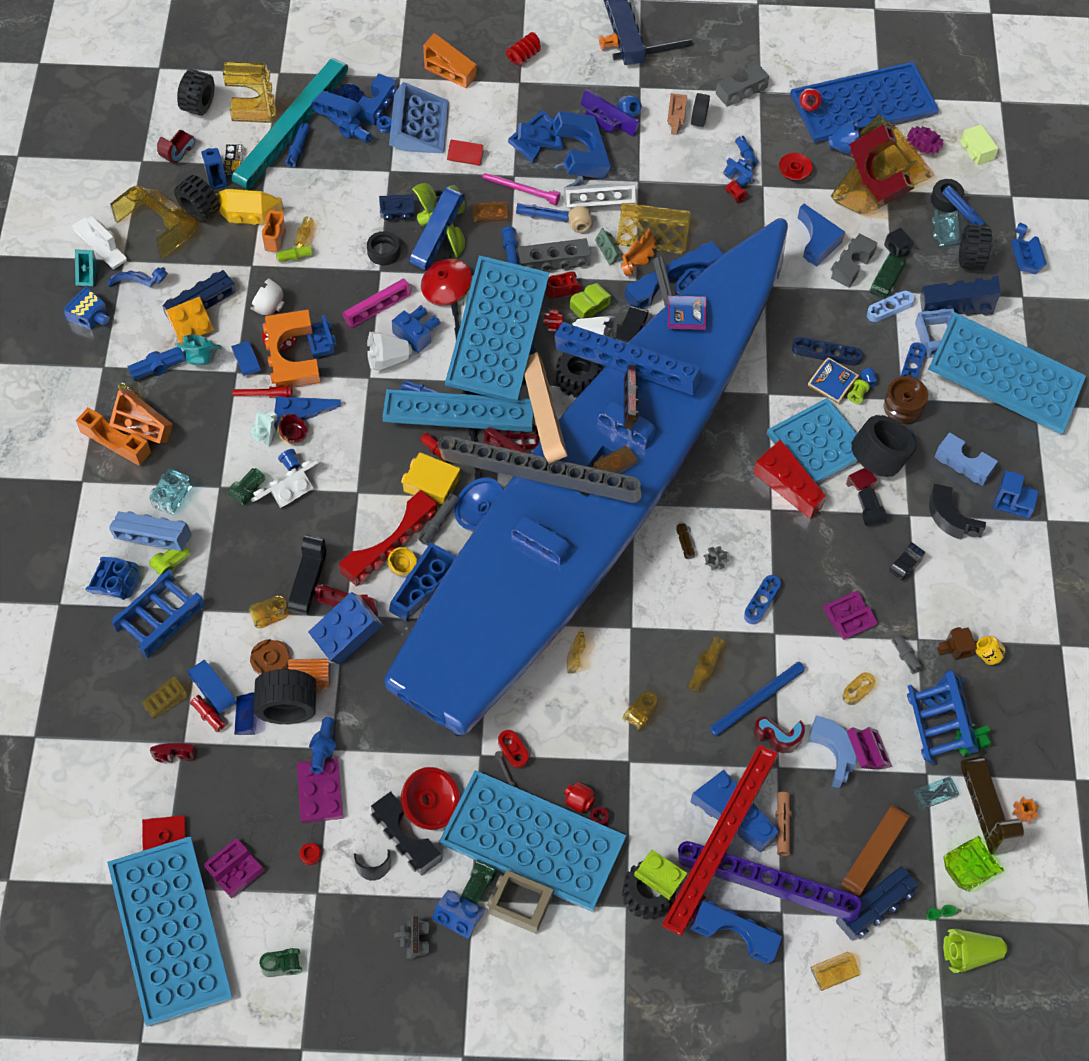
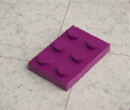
[297,758,343,824]

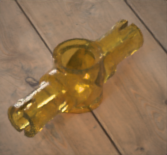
[687,637,725,692]

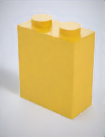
[401,452,461,506]

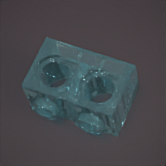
[149,468,192,515]

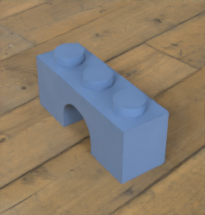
[935,432,998,486]

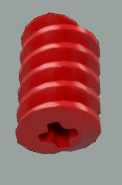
[506,32,541,66]

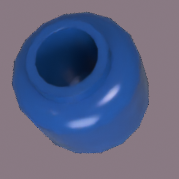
[617,95,642,117]

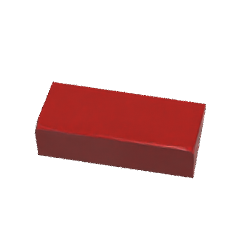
[447,139,484,166]

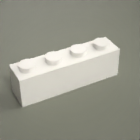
[564,182,636,208]

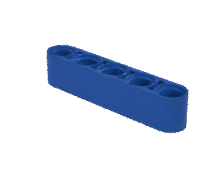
[410,187,464,271]

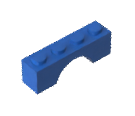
[689,901,782,964]

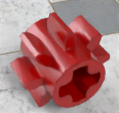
[544,309,563,332]

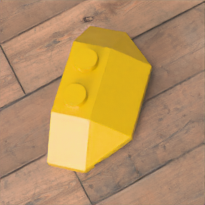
[215,189,284,225]

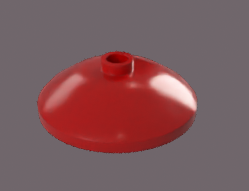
[421,259,472,306]
[401,767,460,830]

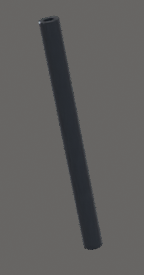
[612,39,692,60]

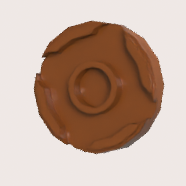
[250,639,290,675]

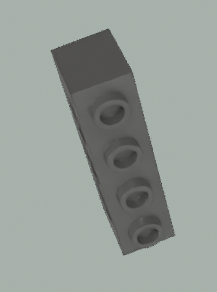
[517,238,591,272]

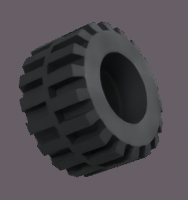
[177,69,215,116]
[174,174,220,223]
[959,224,992,270]
[556,352,602,398]
[622,861,677,919]

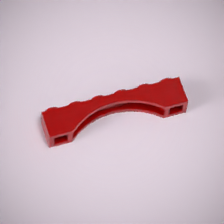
[339,490,437,587]

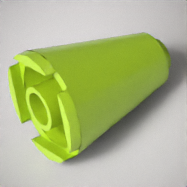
[943,929,1007,973]

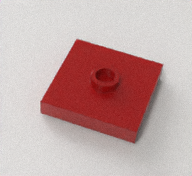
[142,815,186,851]

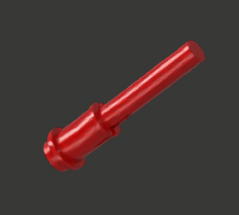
[233,385,293,398]

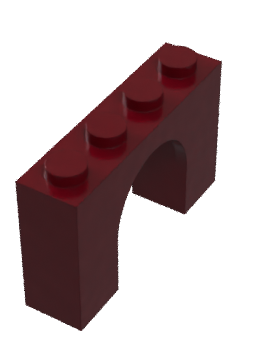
[849,124,915,208]

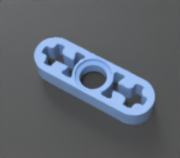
[867,291,914,322]

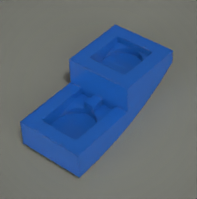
[231,341,261,376]

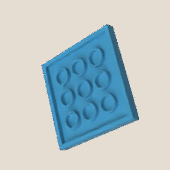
[766,398,858,484]

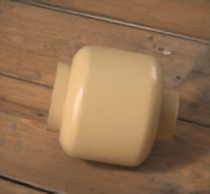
[568,206,592,233]

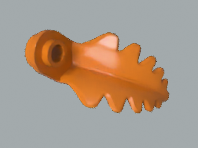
[621,228,656,277]

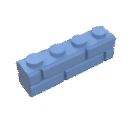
[109,511,192,551]

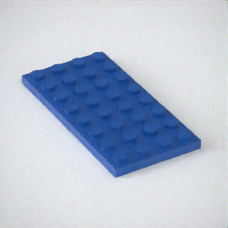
[790,62,939,143]

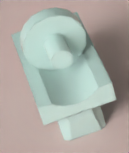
[250,410,277,446]

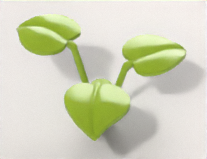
[412,183,465,258]

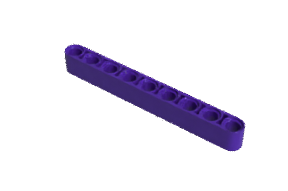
[678,841,861,921]

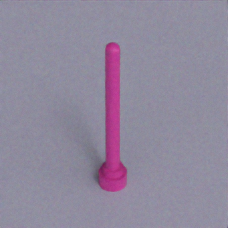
[482,173,561,205]

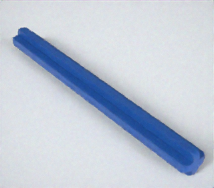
[710,662,805,736]

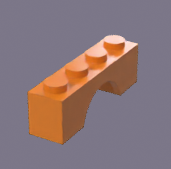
[76,407,151,466]

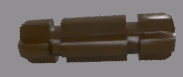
[676,523,695,559]

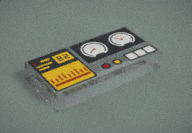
[224,144,244,175]

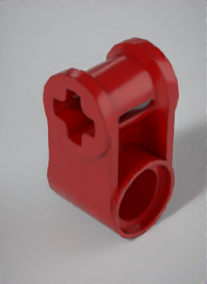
[546,271,582,299]

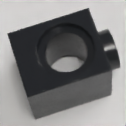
[884,228,913,260]

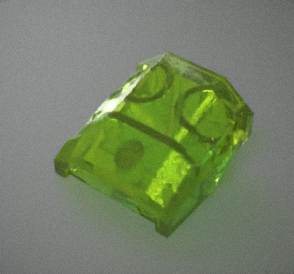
[944,836,1004,892]

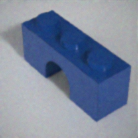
[356,73,398,125]

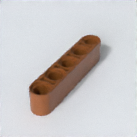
[840,805,910,898]

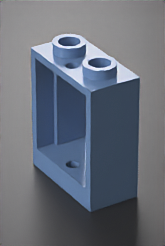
[915,309,954,358]

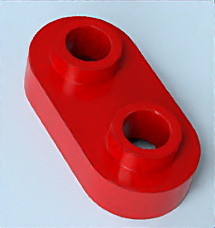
[498,730,529,768]

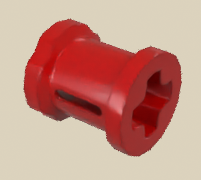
[725,180,748,203]

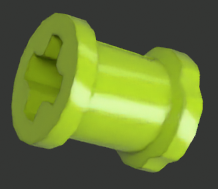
[847,380,870,404]

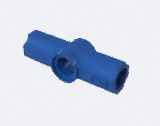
[128,347,185,381]

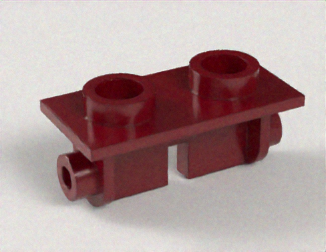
[313,584,349,608]

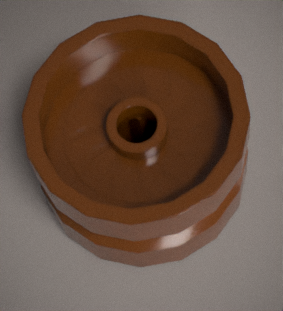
[883,376,929,424]

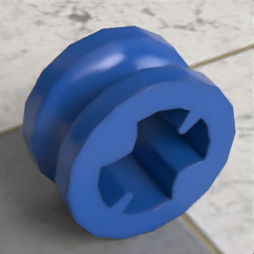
[377,116,392,133]

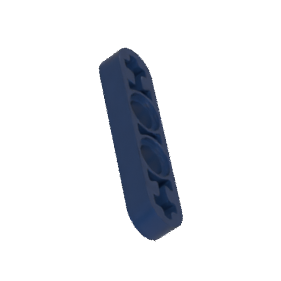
[792,337,863,366]

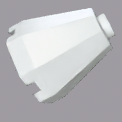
[573,316,618,339]
[367,332,412,370]

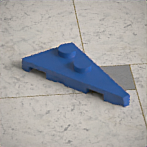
[274,397,341,430]

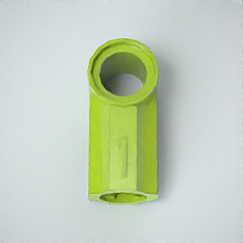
[149,546,191,575]

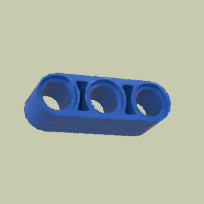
[311,91,361,123]
[187,660,236,715]

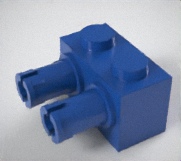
[391,305,441,353]

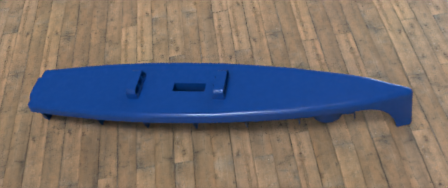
[384,218,788,736]

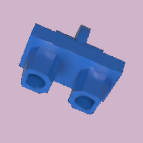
[723,157,755,188]

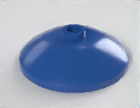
[454,478,503,531]

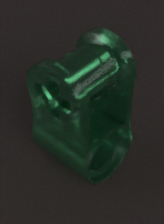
[259,948,302,977]

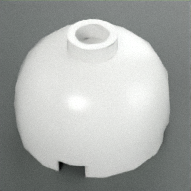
[250,278,284,315]

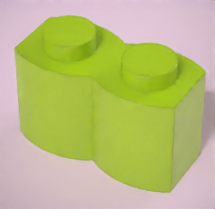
[570,283,611,319]

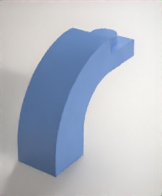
[809,715,856,789]

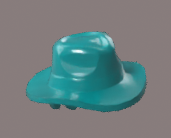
[175,335,222,365]

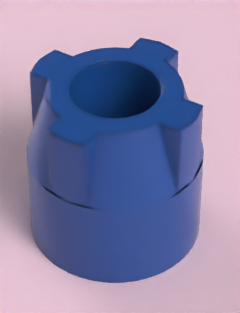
[860,368,877,387]

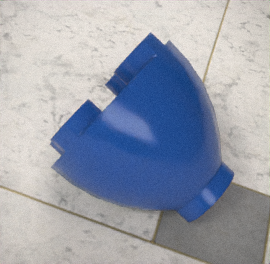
[828,120,861,155]

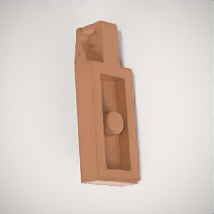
[667,93,687,134]

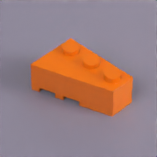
[423,33,477,88]
[109,389,173,444]

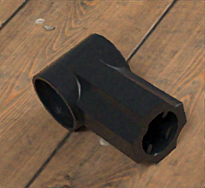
[858,488,886,526]

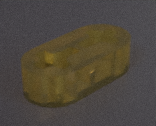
[842,672,875,705]

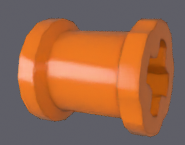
[599,32,618,50]

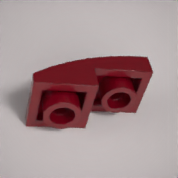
[150,743,197,763]

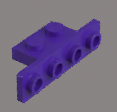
[580,90,640,136]

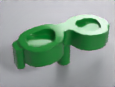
[925,904,958,921]

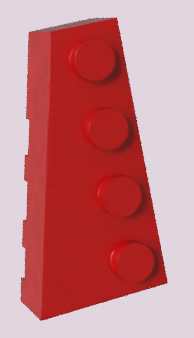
[753,439,826,519]

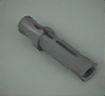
[418,493,460,546]

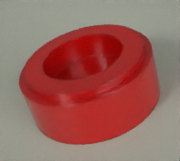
[300,843,321,865]

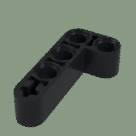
[287,534,327,615]

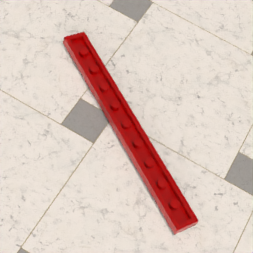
[662,744,778,937]

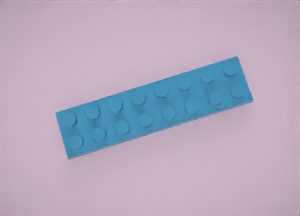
[383,389,533,432]

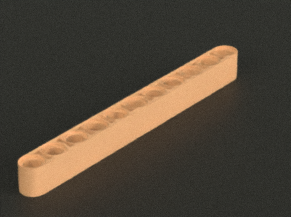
[524,352,568,464]

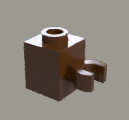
[937,627,977,661]

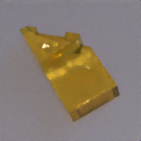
[567,632,586,673]

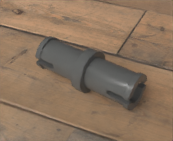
[891,634,923,674]

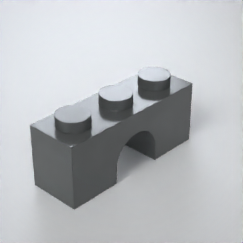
[716,63,769,107]
[831,233,878,288]

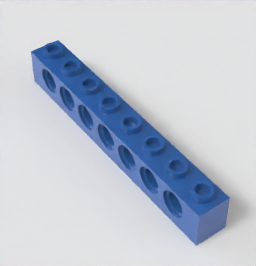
[554,322,701,395]

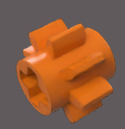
[1012,797,1039,824]

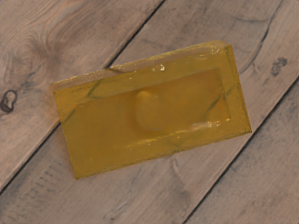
[810,952,860,991]

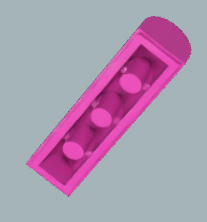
[342,278,410,328]

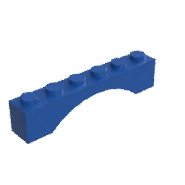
[624,241,723,309]

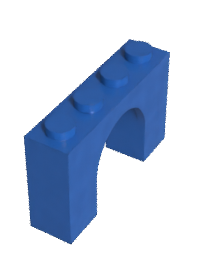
[552,111,611,179]

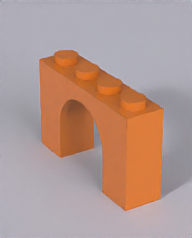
[263,310,321,387]

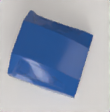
[85,557,140,600]

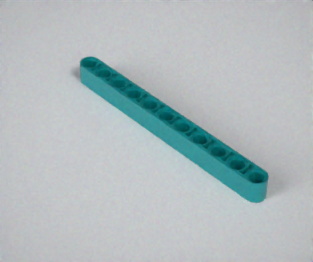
[232,58,348,189]

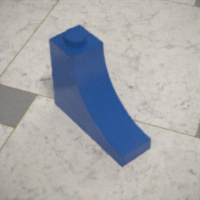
[798,203,845,267]

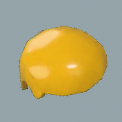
[387,547,417,576]

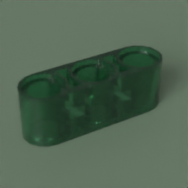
[869,253,906,299]

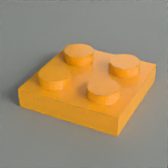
[165,297,214,342]

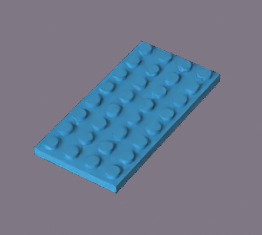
[445,255,549,403]
[928,312,1086,434]
[439,770,627,912]
[107,836,233,1027]

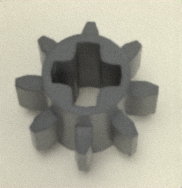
[704,546,729,570]

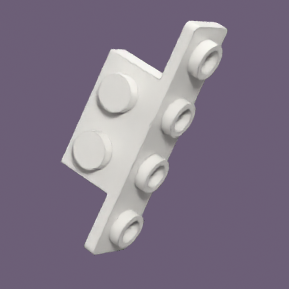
[72,216,127,269]
[251,459,319,508]

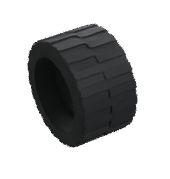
[851,415,916,477]
[254,669,316,725]

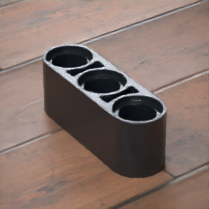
[616,305,649,343]

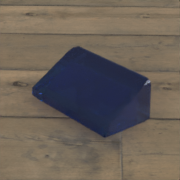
[234,692,256,735]

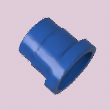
[278,448,301,471]

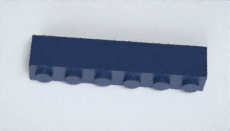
[603,0,646,65]

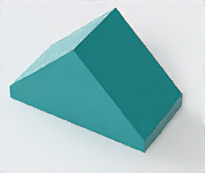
[75,249,98,286]

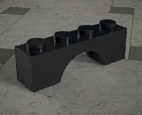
[370,791,442,876]

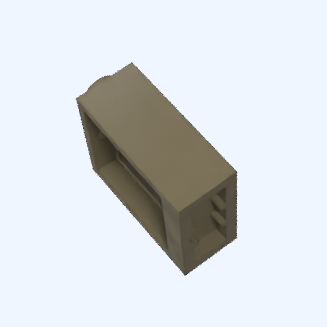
[487,870,553,934]

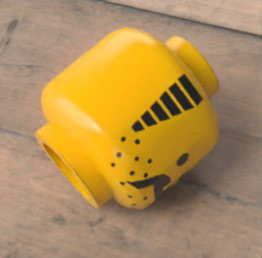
[975,636,1005,665]

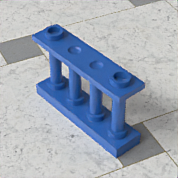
[111,569,205,658]
[907,671,979,765]

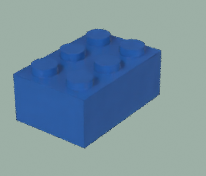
[308,592,383,665]

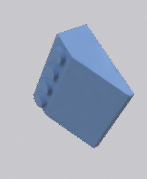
[389,82,448,153]

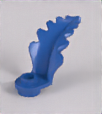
[107,267,168,287]

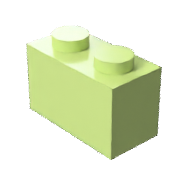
[960,124,998,165]

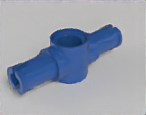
[328,117,372,143]
[309,717,336,774]

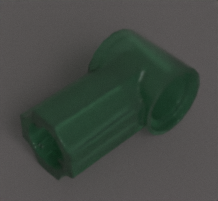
[228,468,265,505]
[461,859,498,905]

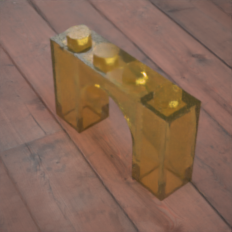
[223,61,276,123]

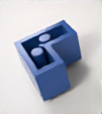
[992,471,1038,519]

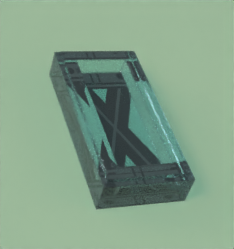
[912,776,960,810]

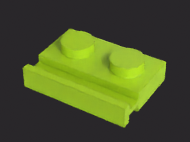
[634,849,687,900]

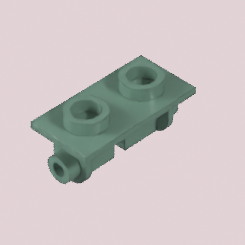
[595,228,623,266]

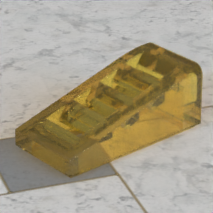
[142,676,187,719]

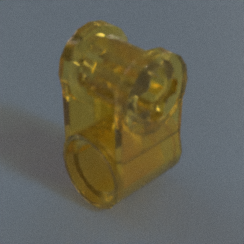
[249,596,289,628]
[622,691,657,731]

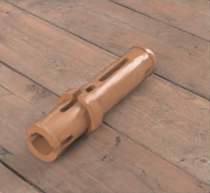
[775,792,792,856]

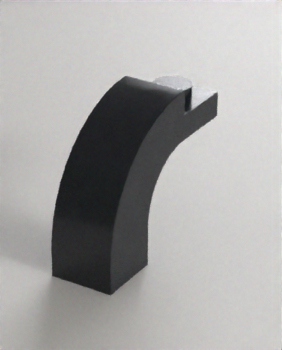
[929,483,986,540]

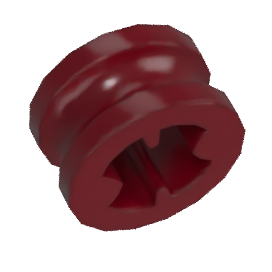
[590,807,609,826]

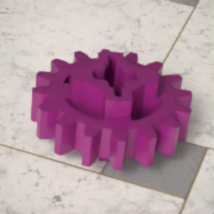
[907,126,944,154]

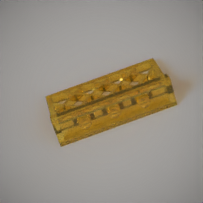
[616,203,691,254]

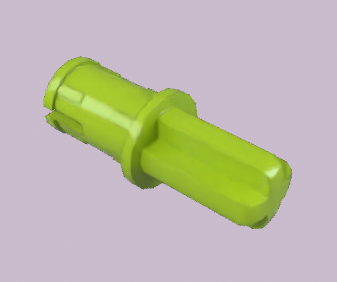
[276,245,312,262]

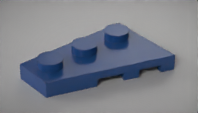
[508,110,554,163]

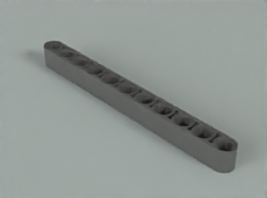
[438,436,642,503]

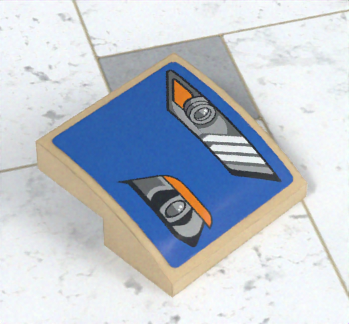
[808,357,859,404]

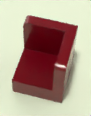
[846,468,878,491]

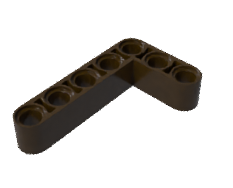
[961,756,1024,855]

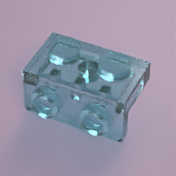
[932,209,961,247]

